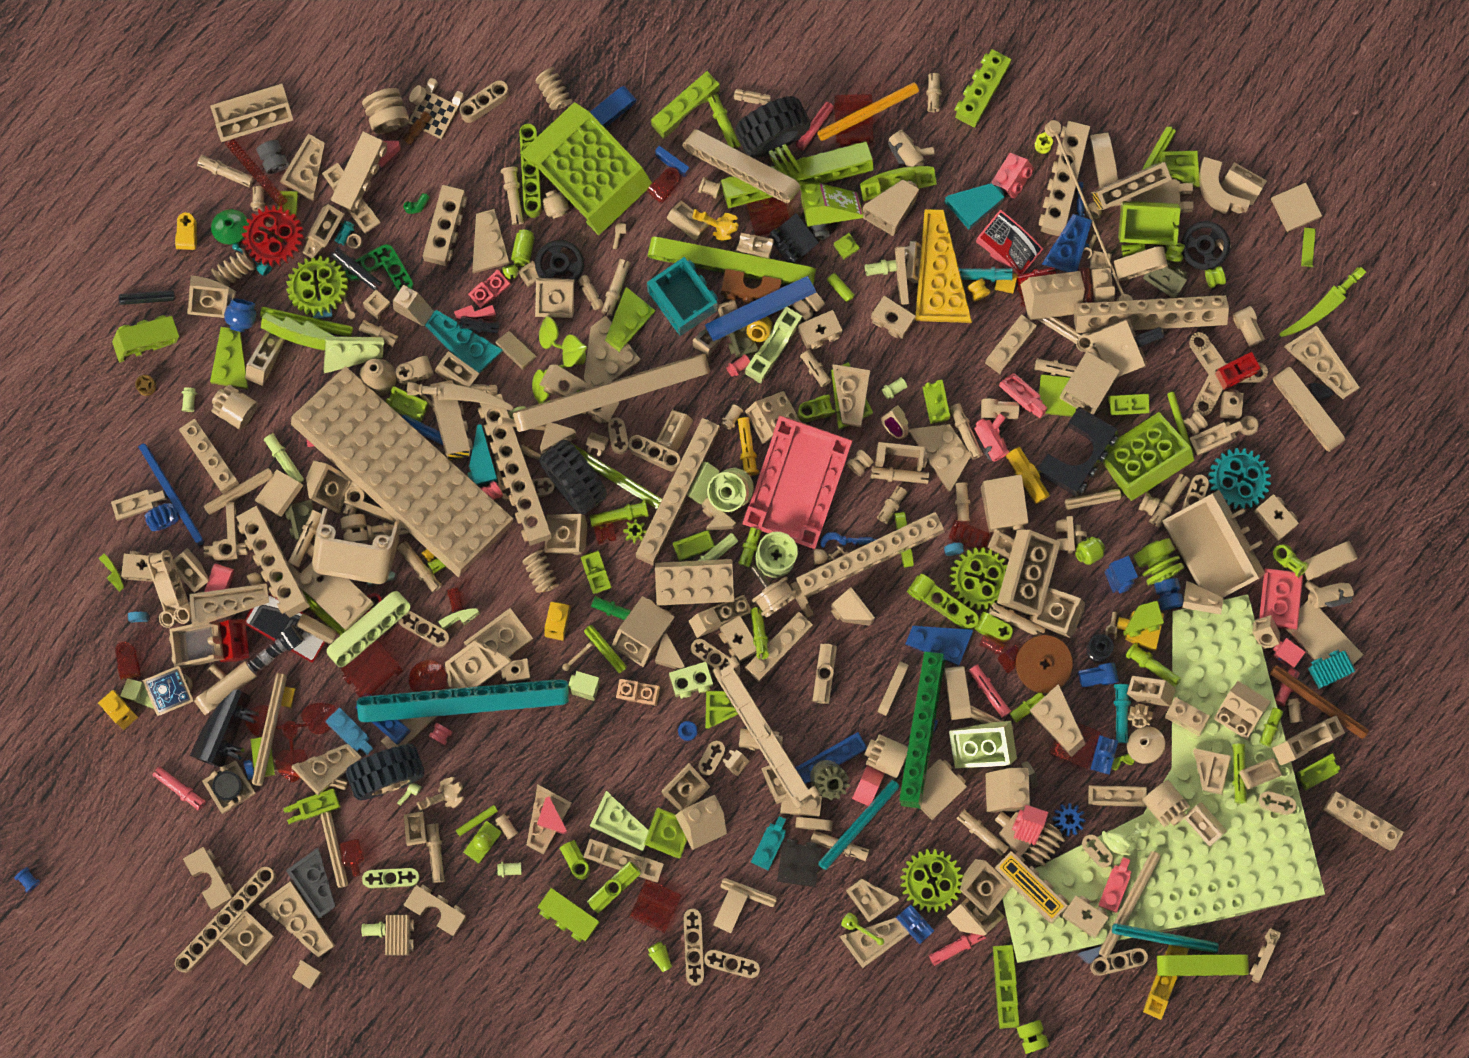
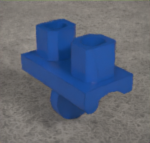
[1090,736,1118,775]
[896,905,934,944]

